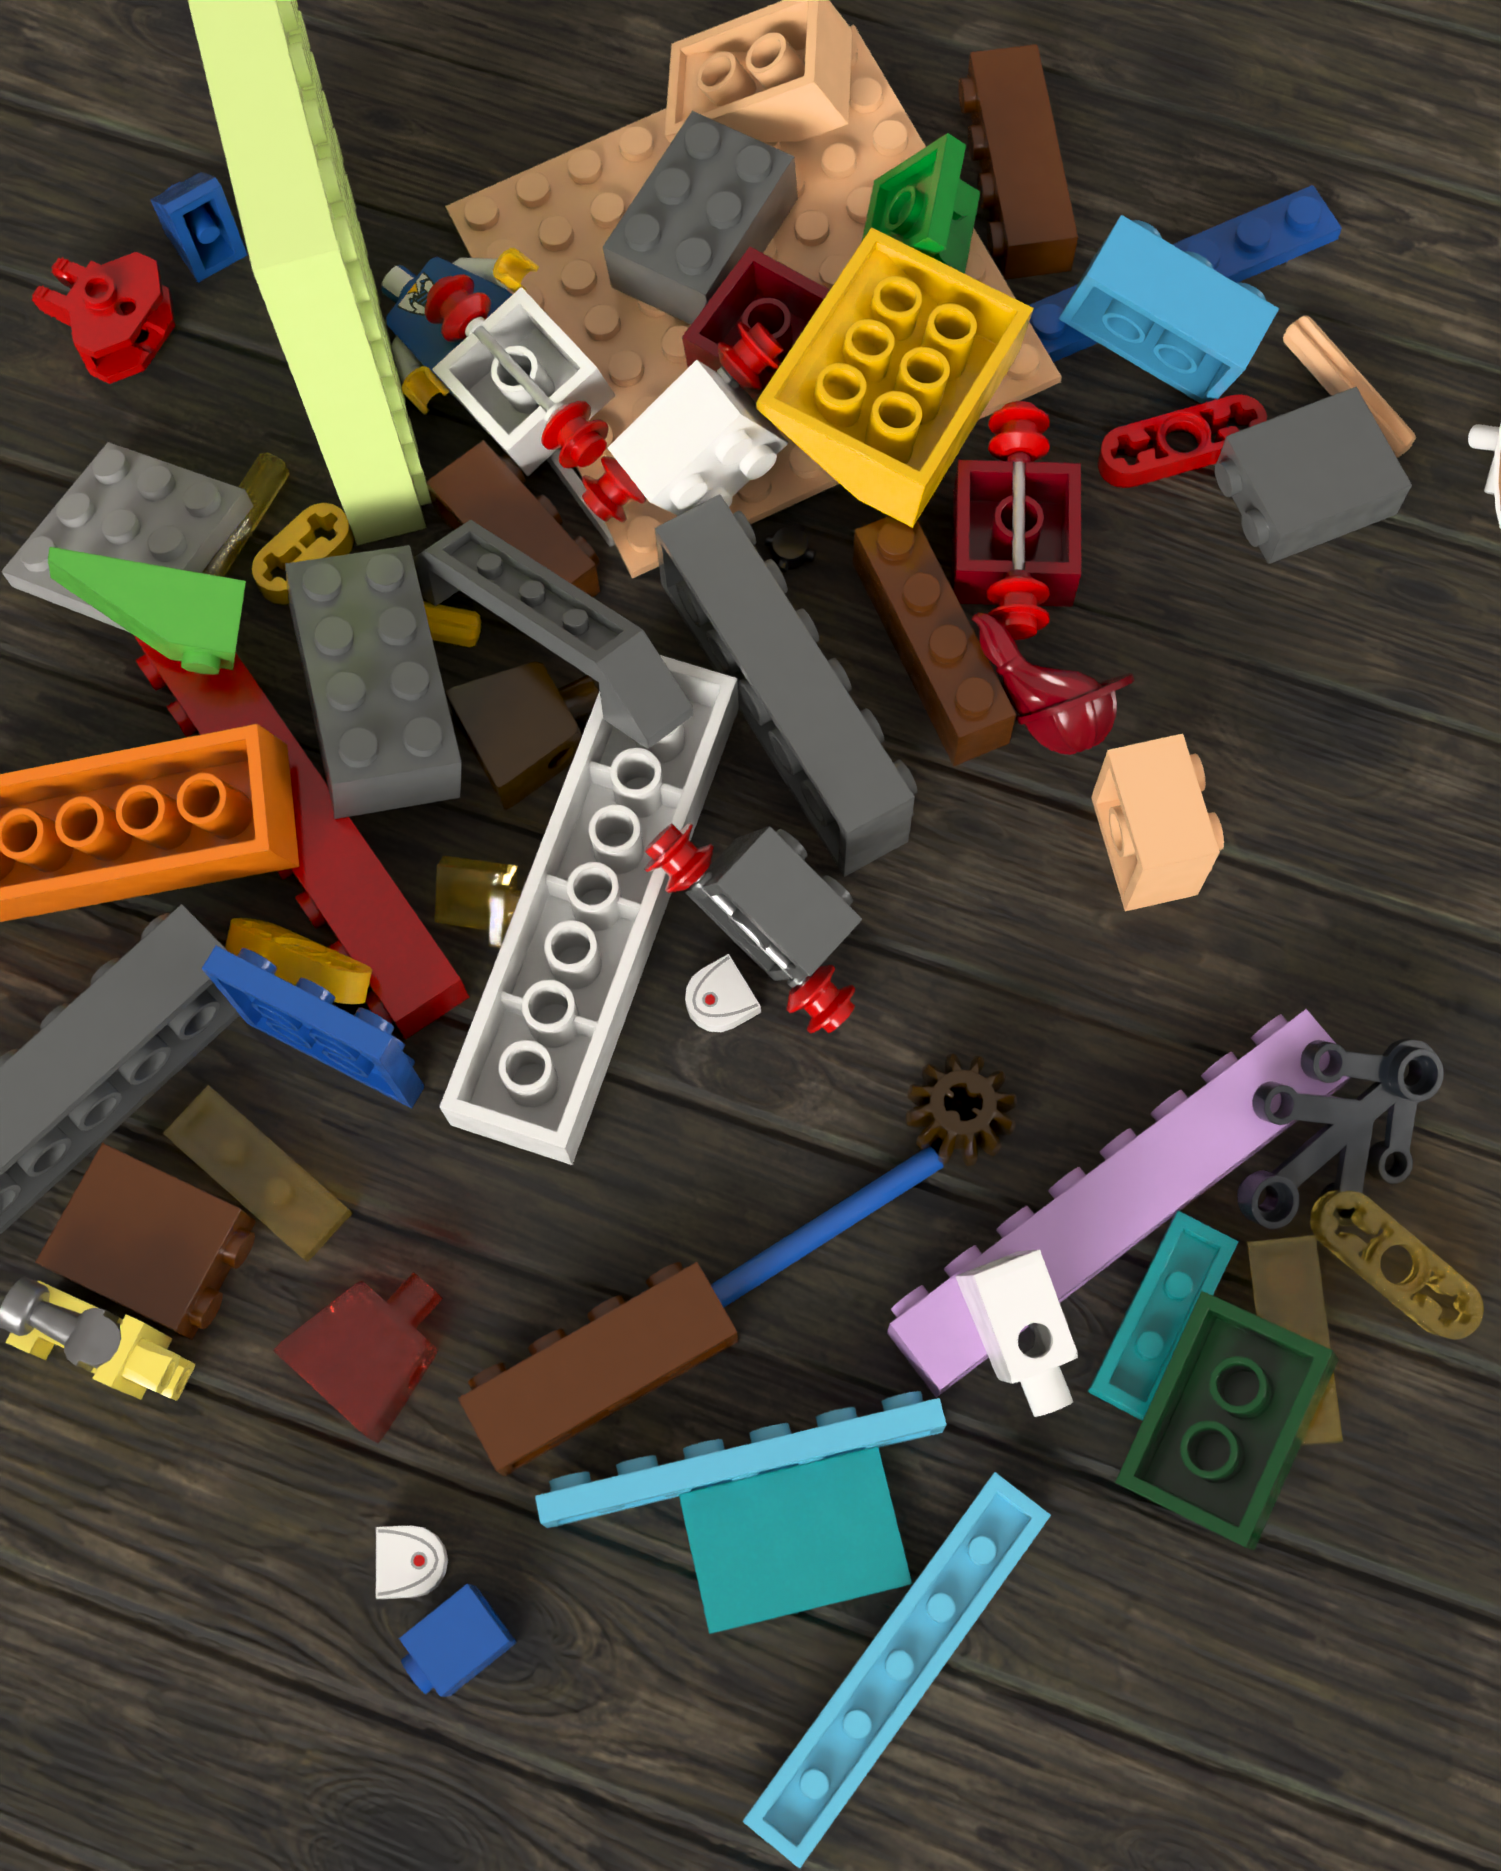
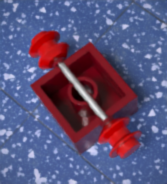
[952,401,1081,640]

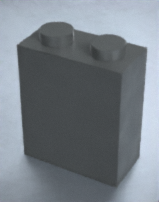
[1215,386,1412,564]

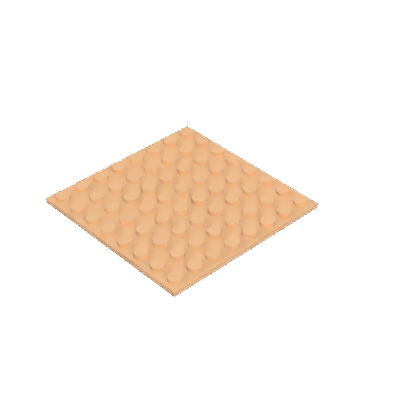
[446,25,1061,579]

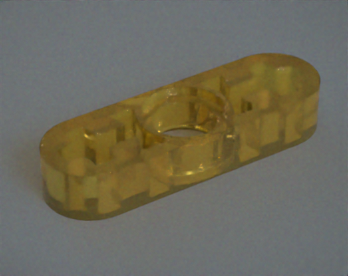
[1310,1190,1484,1339]

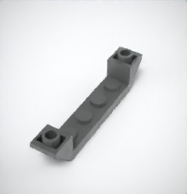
[413,520,694,749]

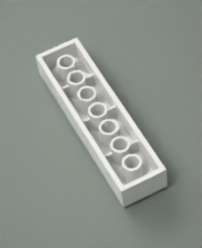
[440,655,739,1165]

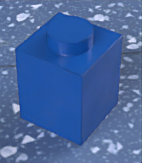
[399,1584,517,1697]

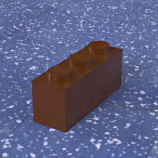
[426,440,600,597]

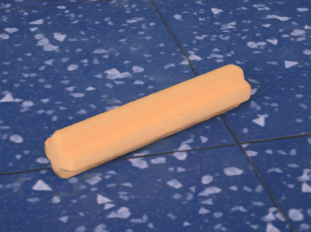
[1283,316,1416,458]

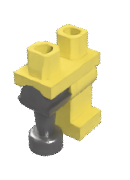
[0,1277,195,1401]

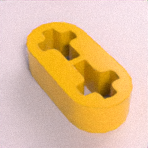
[252,503,354,605]

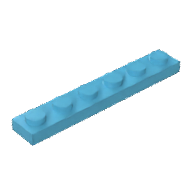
[535,1391,947,1528]
[742,1472,1051,1869]

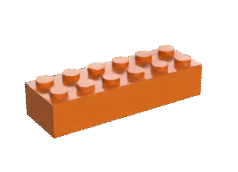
[0,724,299,922]

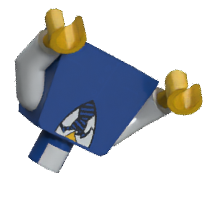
[381,248,539,415]

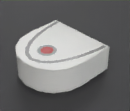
[685,954,761,1032]
[376,1526,448,1599]

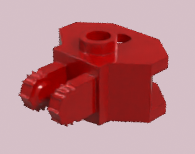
[31,252,176,384]

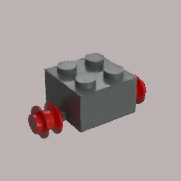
[644,823,862,1033]

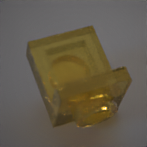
[435,855,523,948]

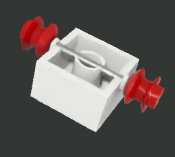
[424,274,616,476]
[582,322,788,523]

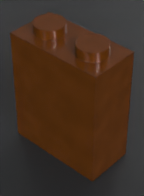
[35,1143,256,1340]

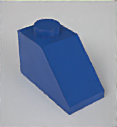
[150,172,247,282]

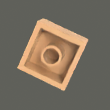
[1091,734,1224,911]

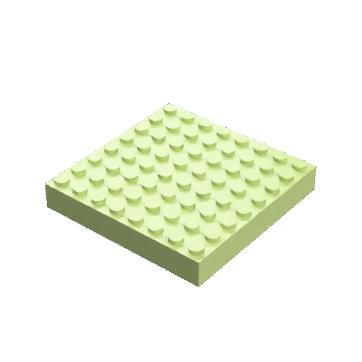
[188,0,432,545]

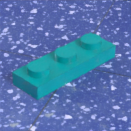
[1087,1211,1238,1421]

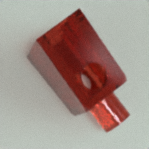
[273,1272,443,1443]

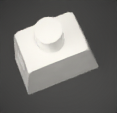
[955,1249,1078,1417]

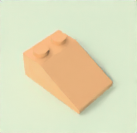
[664,0,852,143]

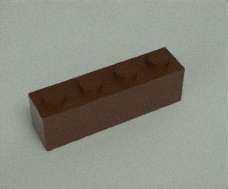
[959,44,1078,280]
[853,516,1016,766]
[458,1262,739,1477]

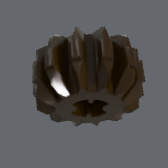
[906,1053,1017,1166]

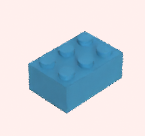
[1058,214,1279,404]

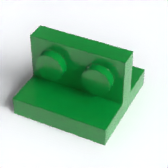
[862,133,980,274]

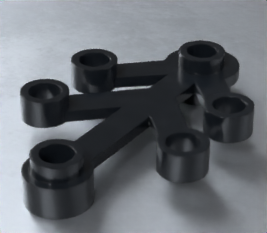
[1237,1038,1444,1229]

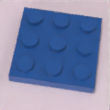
[201,946,425,1109]

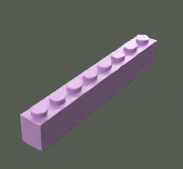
[887,1009,1351,1398]

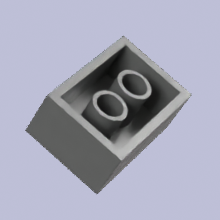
[603,111,798,324]

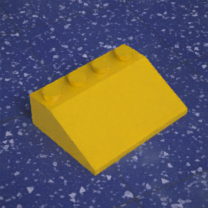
[756,227,1034,528]

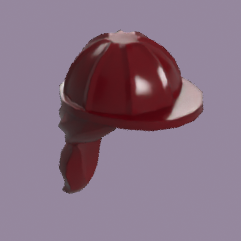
[971,612,1135,755]

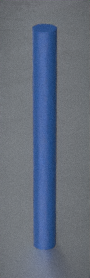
[711,1146,944,1308]

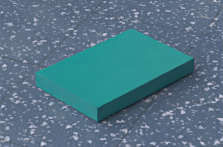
[679,1446,912,1634]

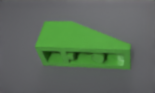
[48,547,246,675]

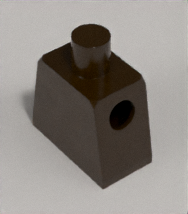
[445,661,599,810]

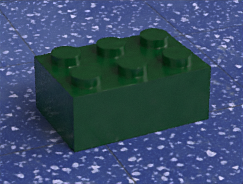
[1115,1291,1339,1550]

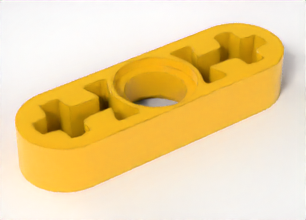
[225,918,372,1004]

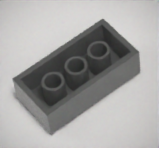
[285,545,461,819]

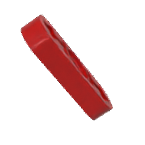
[1097,394,1267,488]

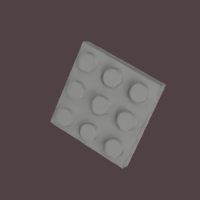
[1,442,254,632]

